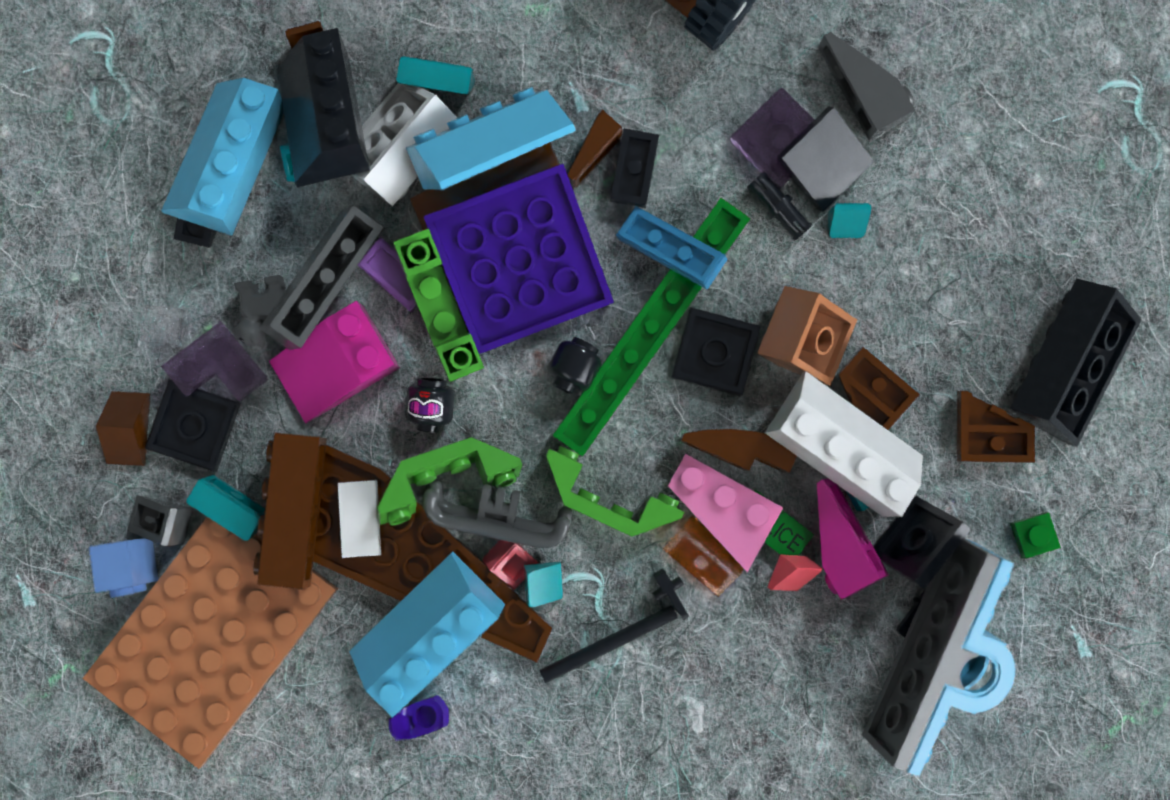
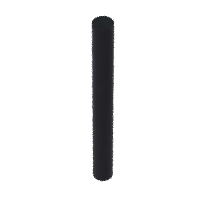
[540,605,678,683]

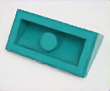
[396,56,475,94]
[186,475,266,541]

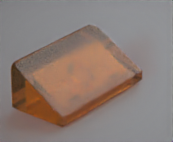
[663,516,744,597]

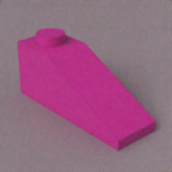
[817,479,889,600]

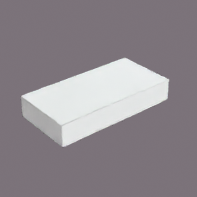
[338,480,381,558]

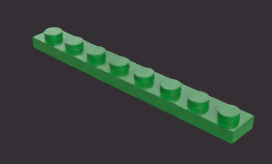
[553,198,751,457]

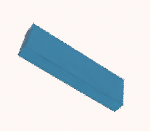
[616,206,728,290]

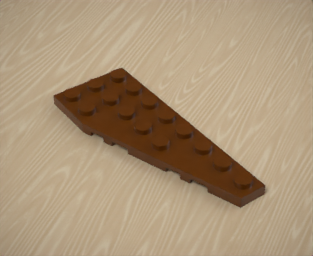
[313,444,553,662]

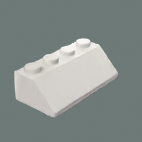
[765,371,923,517]

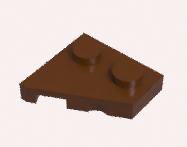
[838,347,920,430]
[957,390,1035,463]

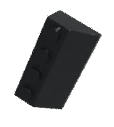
[277,28,370,188]
[1010,278,1142,447]

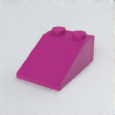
[269,300,400,424]

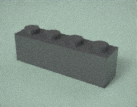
[259,205,383,350]

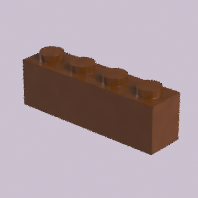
[253,433,327,589]

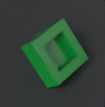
[1010,512,1061,559]

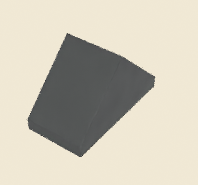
[128,495,193,546]

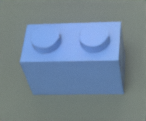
[89,538,158,598]

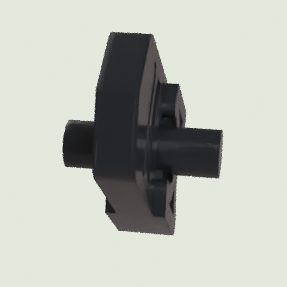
[652,568,689,620]

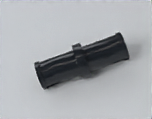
[747,171,812,241]

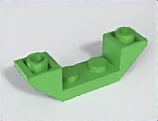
[393,228,484,382]
[377,437,522,525]
[546,446,684,537]

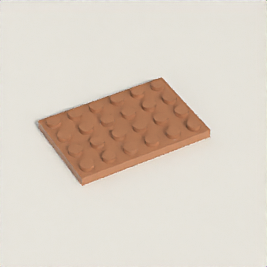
[82,517,338,769]

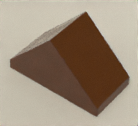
[96,391,150,466]

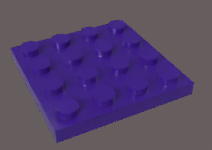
[423,163,614,354]

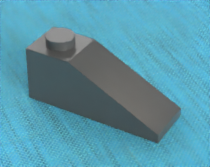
[818,32,915,140]

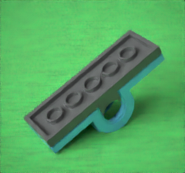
[862,538,1015,776]

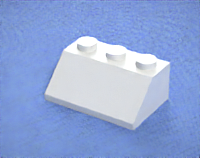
[352,83,457,207]

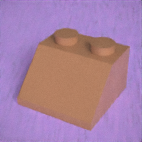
[757,286,857,387]

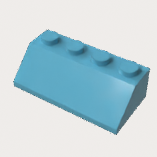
[161,78,284,236]
[406,87,576,190]
[349,551,505,718]

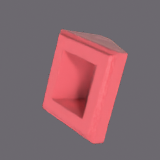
[483,540,538,590]
[768,554,823,591]

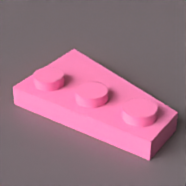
[668,454,783,573]

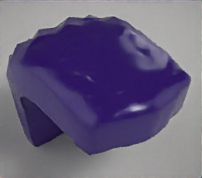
[388,695,449,741]

